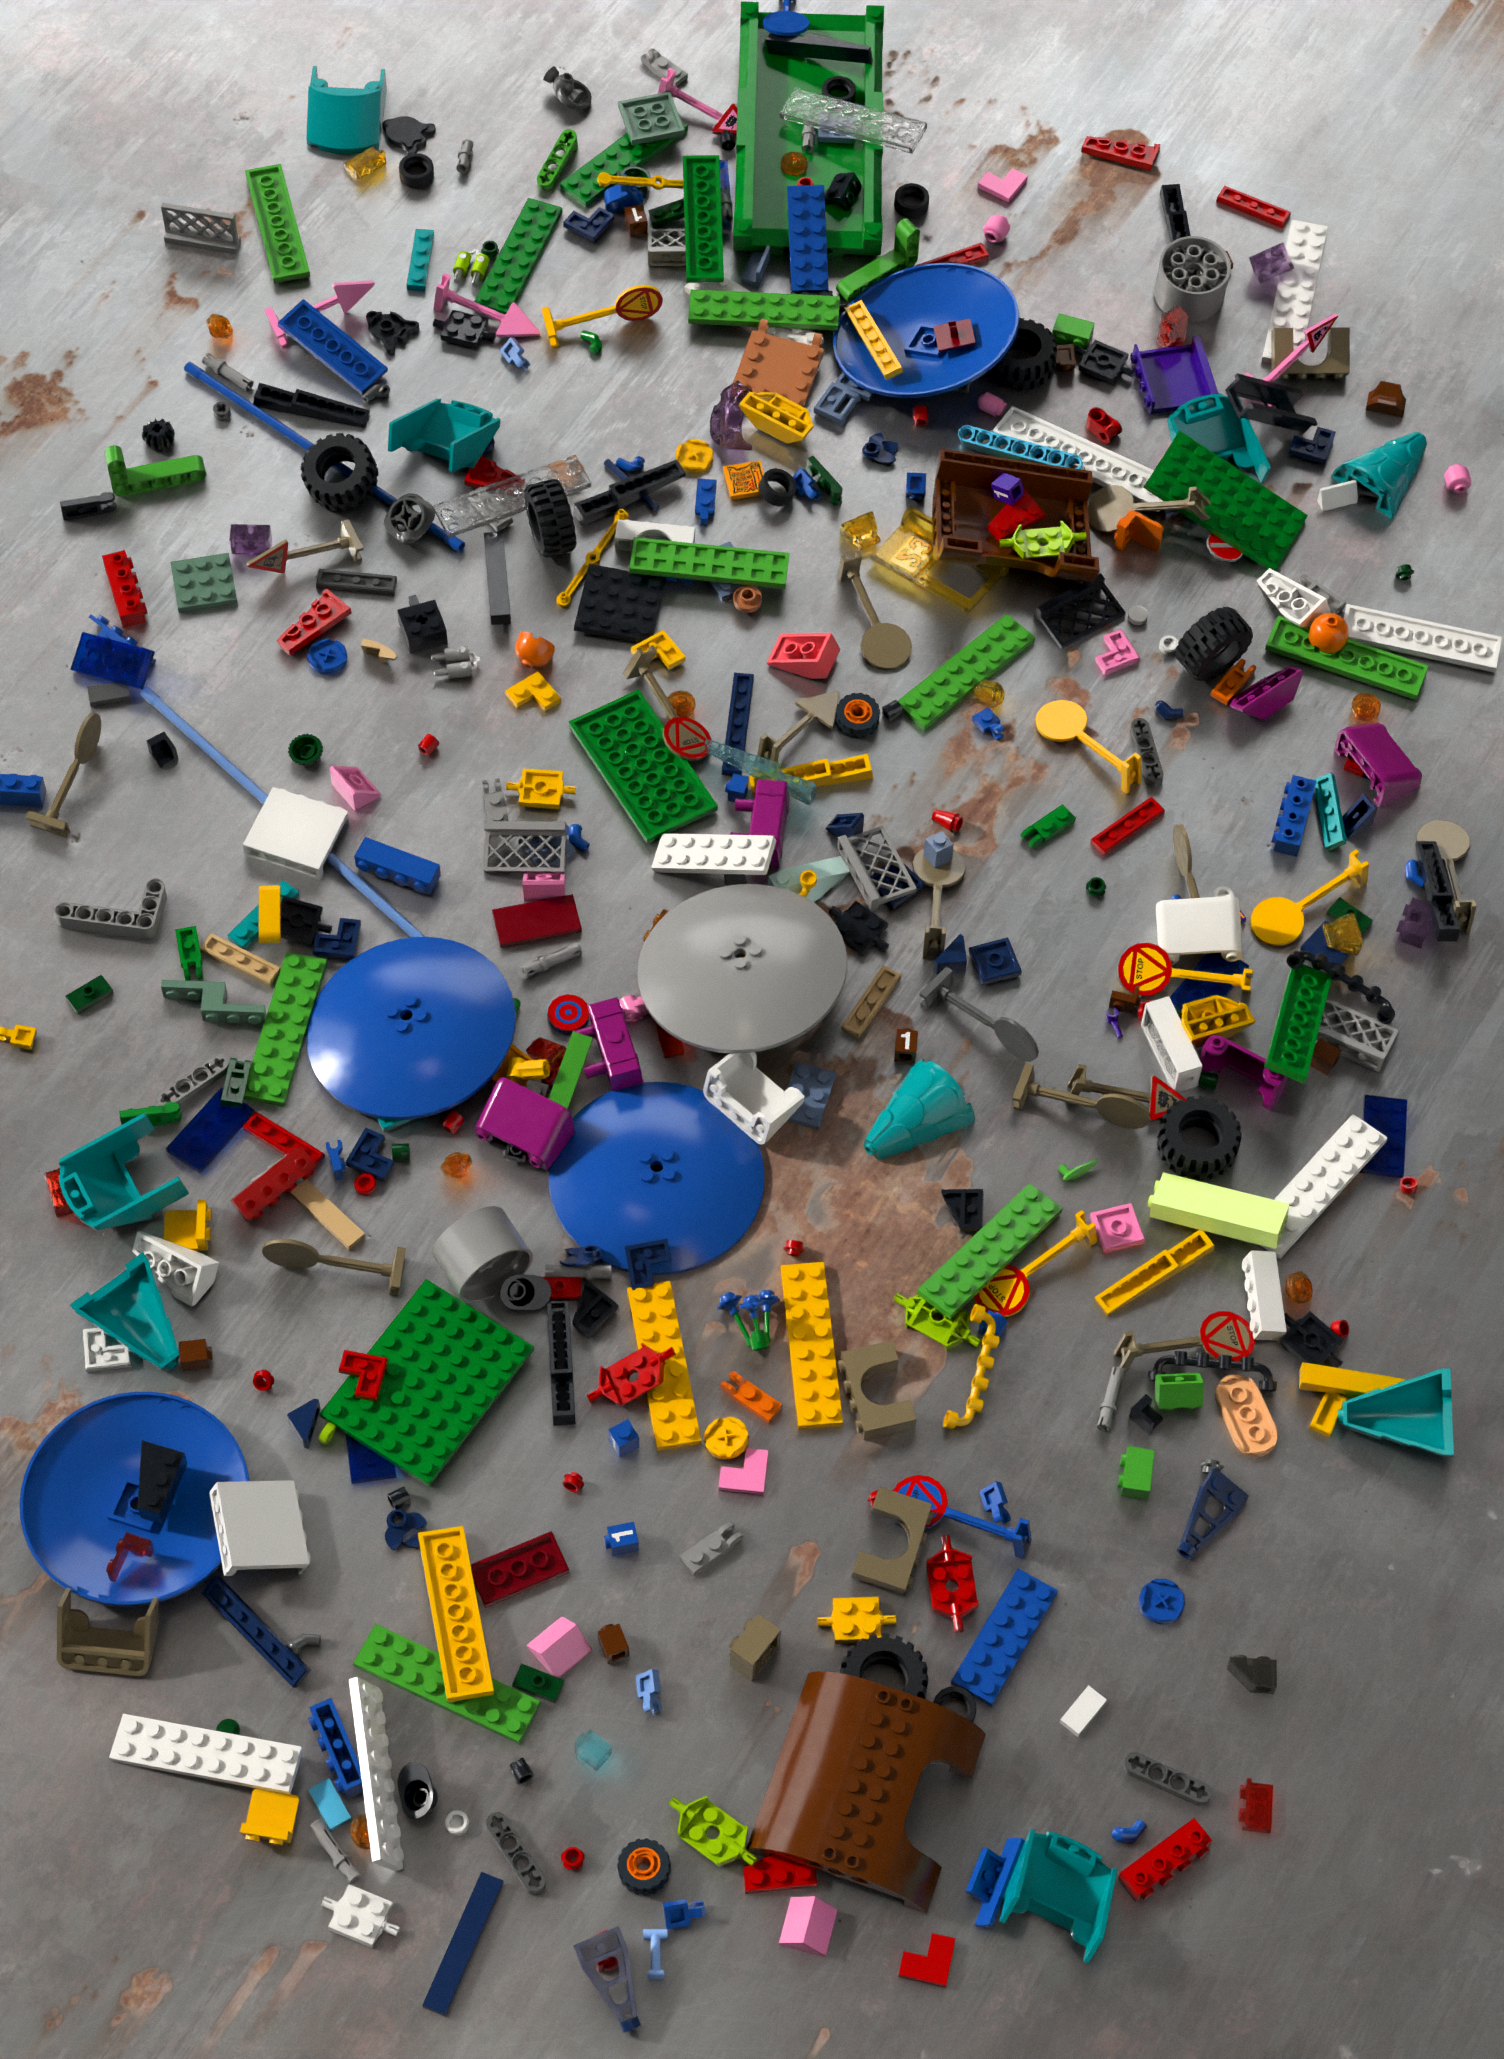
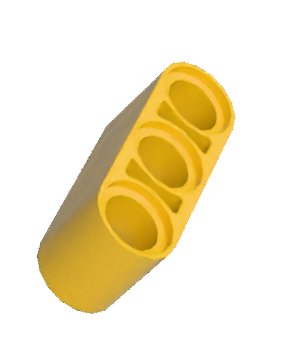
[259,885,281,943]

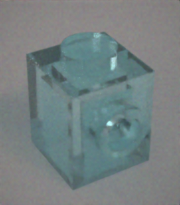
[574,1729,612,1771]

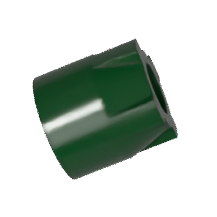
[1198,1071,1219,1091]
[392,1143,410,1161]

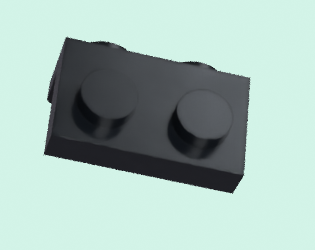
[825,172,862,211]

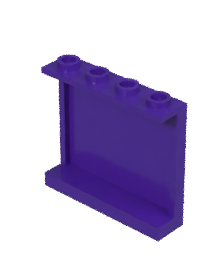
[1130,336,1218,414]

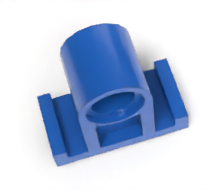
[604,174,645,214]

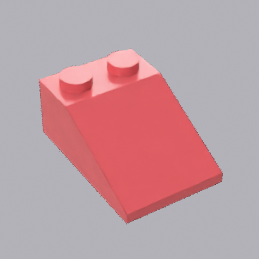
[767,633,840,679]

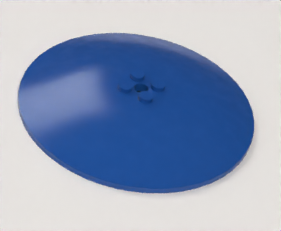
[833,263,1020,398]
[306,937,516,1120]
[549,1082,765,1275]
[19,1392,249,1607]

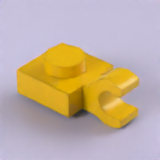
[0,1024,37,1050]

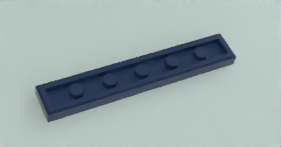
[722,672,754,776]
[202,1576,311,1688]
[422,1872,504,2016]

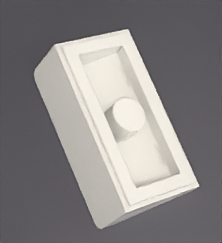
[1317,480,1358,511]

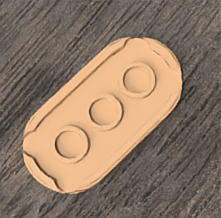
[1215,1374,1278,1457]

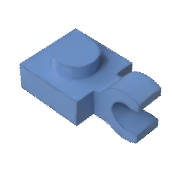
[500,337,531,370]
[636,1669,662,1714]

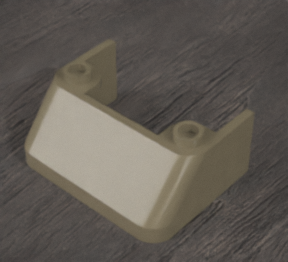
[57,1588,158,1676]

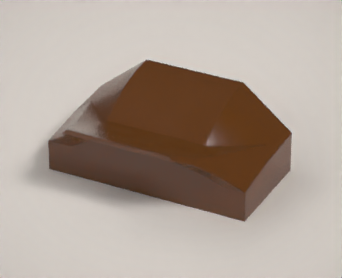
[1366,381,1406,417]

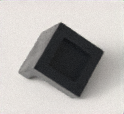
[146,732,178,768]
[1129,1394,1163,1434]

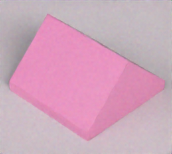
[330,765,381,811]
[523,873,565,901]
[527,1616,592,1678]
[779,1896,838,1957]

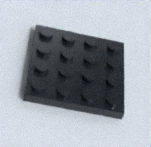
[574,564,666,643]

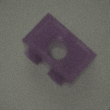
[1249,242,1294,284]
[229,524,272,555]
[1396,898,1432,949]

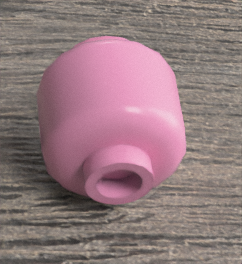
[983,215,1010,243]
[1444,464,1471,494]

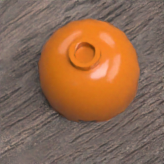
[1308,613,1349,653]
[515,632,555,669]

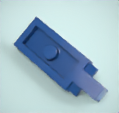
[695,479,717,526]

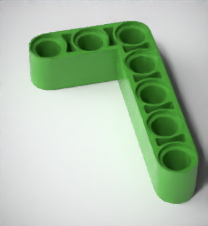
[836,218,920,303]
[104,445,207,496]

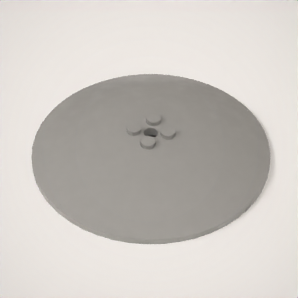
[637,884,847,1053]

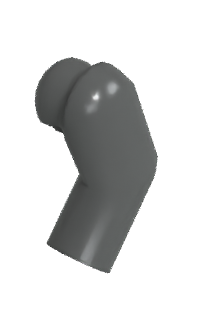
[362,385,390,403]
[287,1633,321,1655]

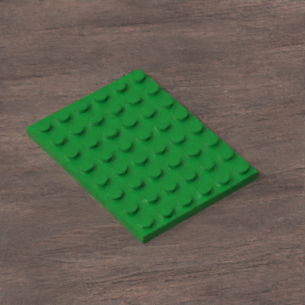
[319,1279,534,1487]

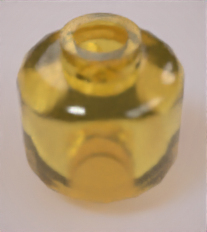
[974,680,1005,708]

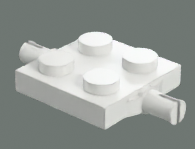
[321,1884,400,1948]

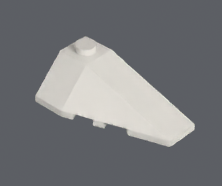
[1257,568,1331,627]
[132,1231,219,1306]

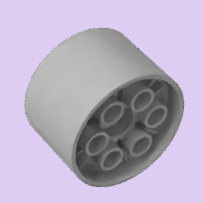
[1154,236,1231,322]
[432,1206,533,1303]

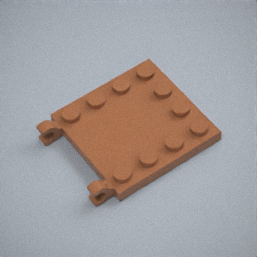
[729,318,824,407]

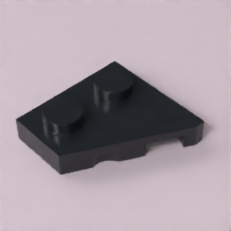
[941,1189,984,1232]
[572,1280,619,1338]

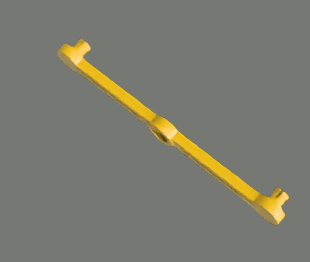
[597,172,683,190]
[556,509,629,608]

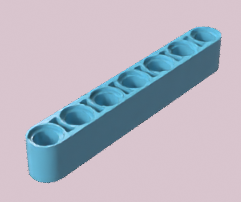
[958,425,1085,470]

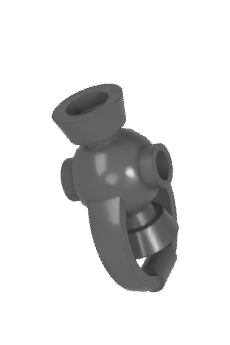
[543,66,592,110]

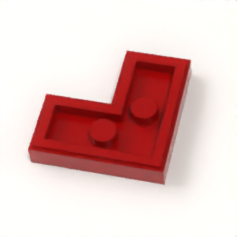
[339,1350,388,1402]
[898,1933,956,1988]

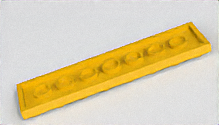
[780,1262,843,1430]
[627,1281,701,1451]
[418,1526,494,1702]

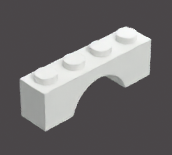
[615,519,695,552]

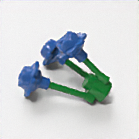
[717,1290,780,1351]

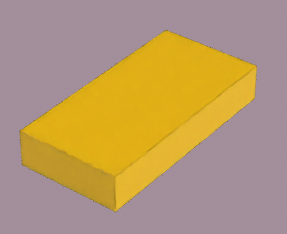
[1309,1392,1347,1438]

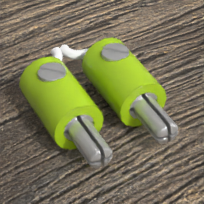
[453,249,490,286]

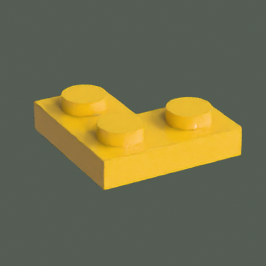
[631,630,686,670]
[505,671,561,711]

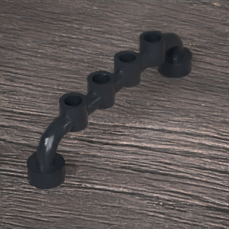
[1286,950,1395,1024]
[1148,1351,1277,1392]

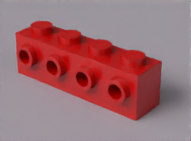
[102,550,148,628]
[230,1145,316,1221]
[1118,1818,1212,1902]

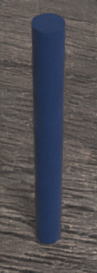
[604,459,660,511]

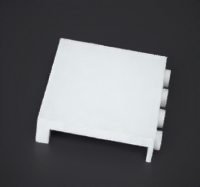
[243,787,350,880]
[209,1481,311,1576]

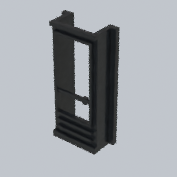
[1225,373,1318,435]

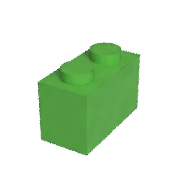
[1052,313,1095,350]
[1155,1373,1204,1410]
[1118,1446,1155,1500]

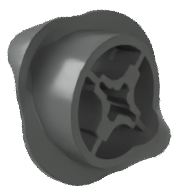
[384,493,435,543]

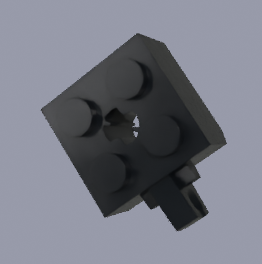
[397,595,448,654]

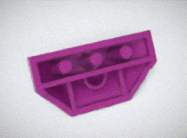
[1230,666,1303,720]

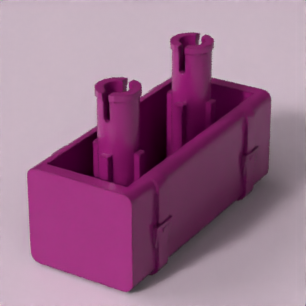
[730,780,790,868]
[572,997,643,1091]

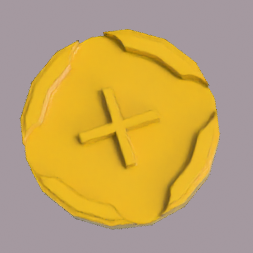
[676,439,713,473]
[704,1417,749,1459]

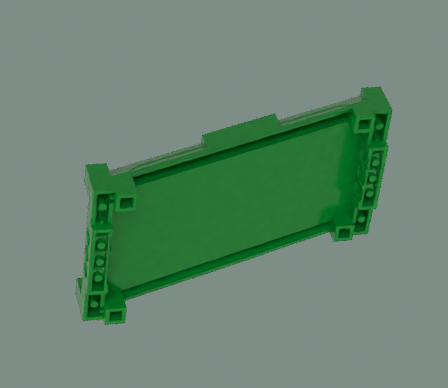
[733,1,884,257]

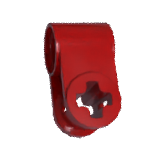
[1086,407,1122,444]

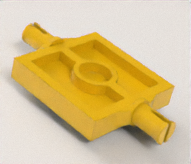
[506,768,576,809]
[817,1597,896,1644]

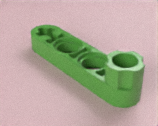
[537,129,578,191]

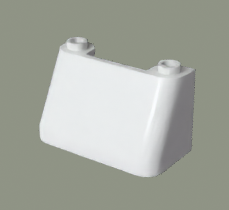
[1156,896,1243,965]
[703,1052,805,1145]

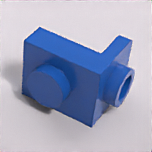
[906,472,926,500]

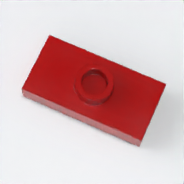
[542,1277,581,1301]

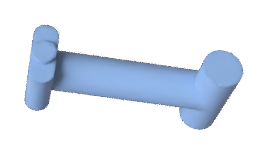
[643,1929,668,1980]

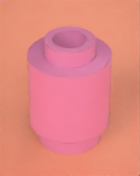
[977,392,1007,417]

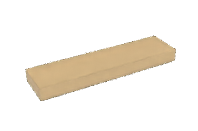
[200,933,281,987]
[841,965,901,1039]
[290,1179,365,1250]

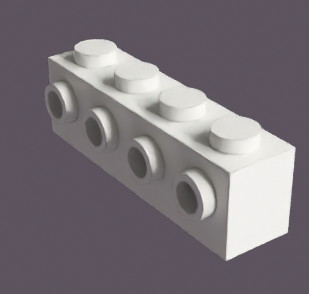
[1242,1250,1287,1341]

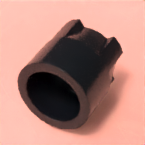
[719,130,736,150]
[882,700,903,721]
[387,1486,411,1510]
[509,1758,534,1785]

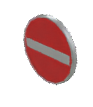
[1207,533,1243,562]

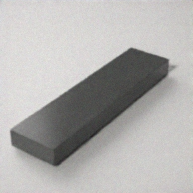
[316,569,397,596]

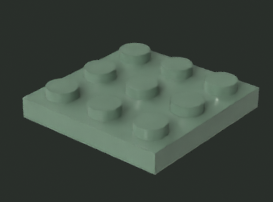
[618,91,684,145]
[170,553,238,613]

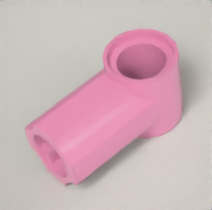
[619,995,649,1023]

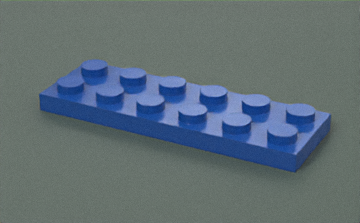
[787,185,829,294]
[278,299,388,395]
[951,1568,1058,1707]

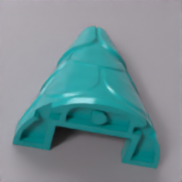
[1331,432,1427,519]
[864,1059,975,1160]
[70,1252,180,1372]
[1338,1368,1454,1457]

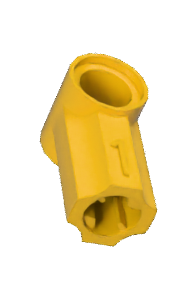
[506,1057,550,1085]

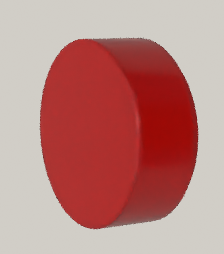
[354,1173,376,1196]

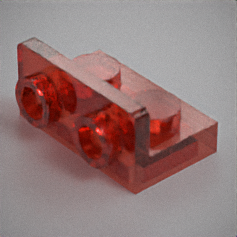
[1238,1778,1273,1833]

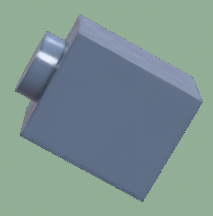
[923,831,954,868]

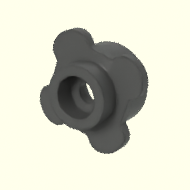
[1200,1459,1224,1474]

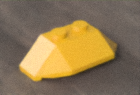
[739,392,814,444]
[1181,995,1256,1048]

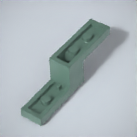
[161,980,267,1024]

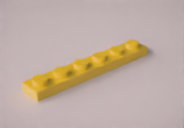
[845,300,903,380]

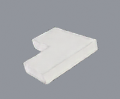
[83,1328,131,1373]

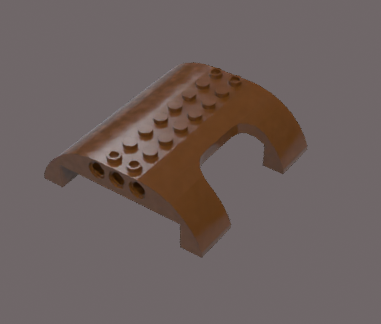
[932,449,1100,583]
[746,1671,986,1914]

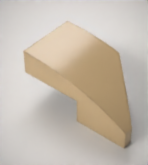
[361,638,397,663]

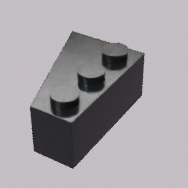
[138,1440,188,1524]

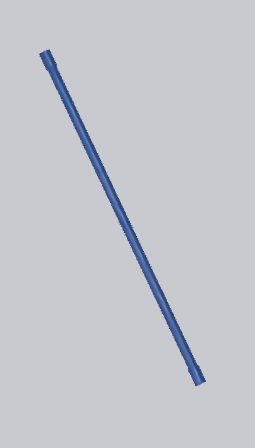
[184,362,465,552]

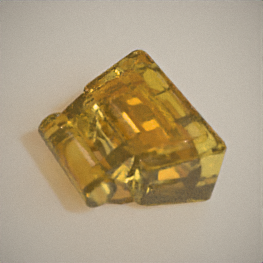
[840,511,881,551]
[1322,913,1364,955]

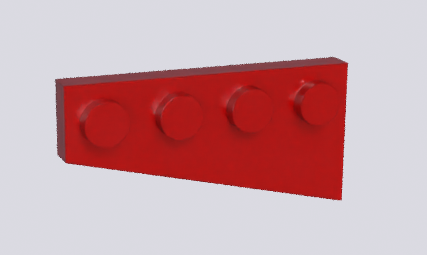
[1081,136,1161,171]
[277,588,352,655]

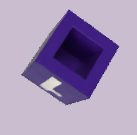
[991,472,1024,505]

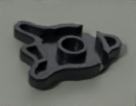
[382,116,436,155]
[366,311,419,354]

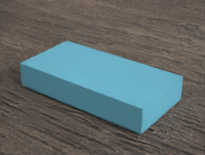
[308,1778,352,1831]

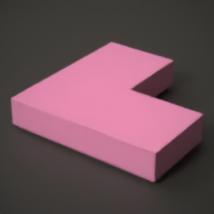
[978,168,1028,203]
[1095,629,1140,676]
[719,1448,768,1495]

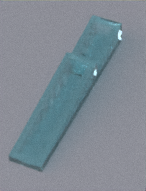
[705,739,817,806]

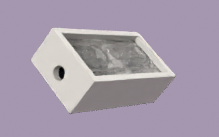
[1141,996,1202,1092]

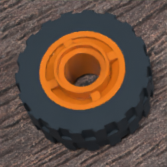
[835,693,880,739]
[617,1838,671,1896]

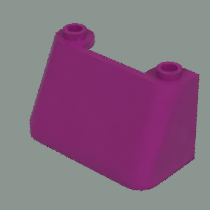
[1334,722,1422,808]
[1199,1035,1288,1111]
[474,1077,575,1170]

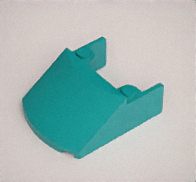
[306,66,387,154]
[1167,394,1271,483]
[388,399,501,473]
[58,1113,189,1230]
[1000,1829,1117,1964]

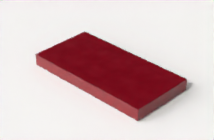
[492,894,582,948]
[470,1531,570,1608]

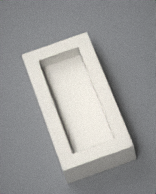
[1059,1685,1107,1737]

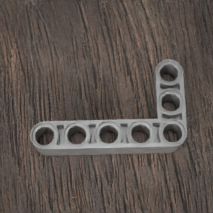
[55,878,167,940]

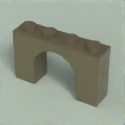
[1271,327,1350,379]
[838,1340,917,1440]
[851,1487,934,1594]

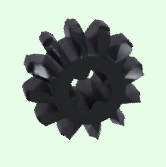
[142,418,175,451]

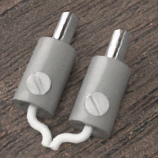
[431,645,480,679]

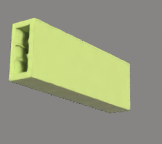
[1147,1172,1289,1249]

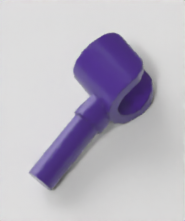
[1106,1008,1123,1038]

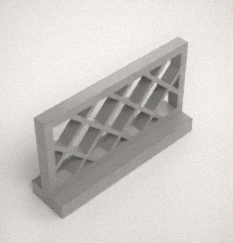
[161,203,241,254]
[648,229,686,266]
[483,821,569,873]
[838,825,917,911]
[1316,999,1399,1072]

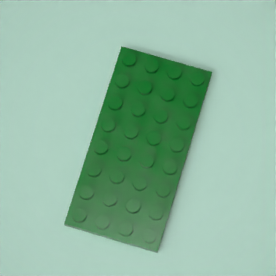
[1143,430,1308,571]
[568,689,718,843]

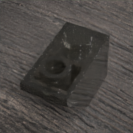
[1227,1655,1277,1694]

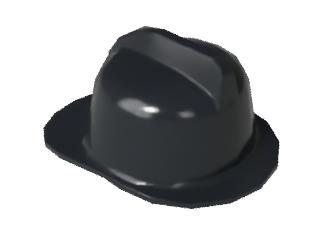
[500,1274,551,1310]
[397,1762,438,1819]

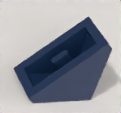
[1342,794,1378,837]
[826,813,864,844]
[933,934,967,974]
[287,1399,321,1449]

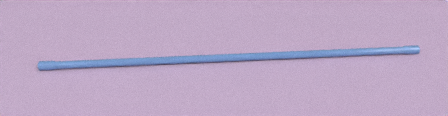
[140,686,426,937]

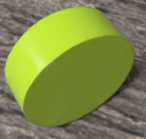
[318,1422,337,1445]

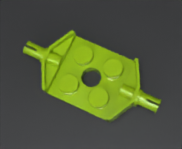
[999,521,1086,559]
[893,1293,982,1351]
[668,1796,758,1867]

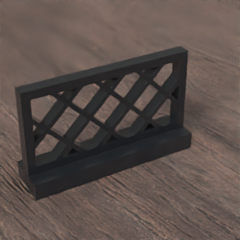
[1034,573,1126,649]

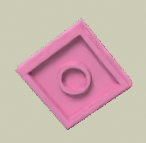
[1090,1203,1145,1254]

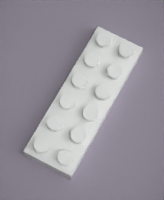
[651,834,776,875]

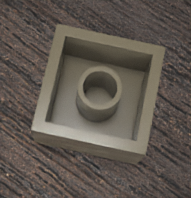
[729,1614,781,1681]

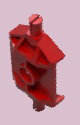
[587,1343,676,1407]
[926,1535,979,1633]

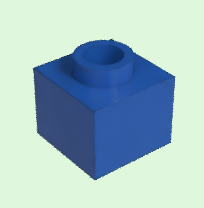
[725,773,749,803]
[978,1310,1008,1340]

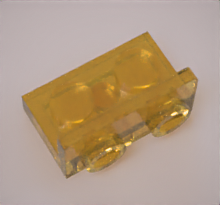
[343,146,386,181]

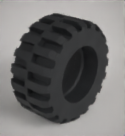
[987,318,1057,391]
[301,433,378,511]
[524,479,577,558]
[1176,607,1253,681]
[1157,1096,1242,1181]
[840,1633,928,1699]

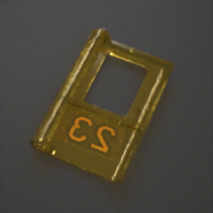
[869,506,1010,614]

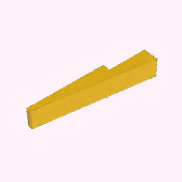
[749,754,873,796]
[1095,1230,1214,1316]
[1299,1362,1409,1398]

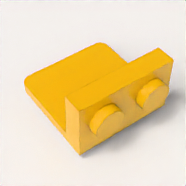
[164,1200,212,1251]
[240,1789,299,1846]

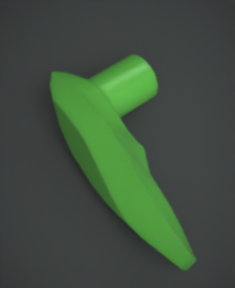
[1058,1159,1099,1180]

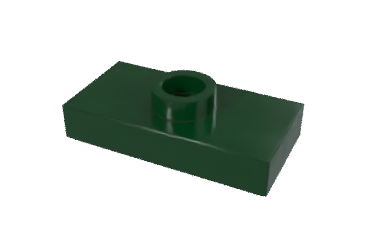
[1327,897,1373,937]
[65,975,113,1014]
[512,1663,564,1703]

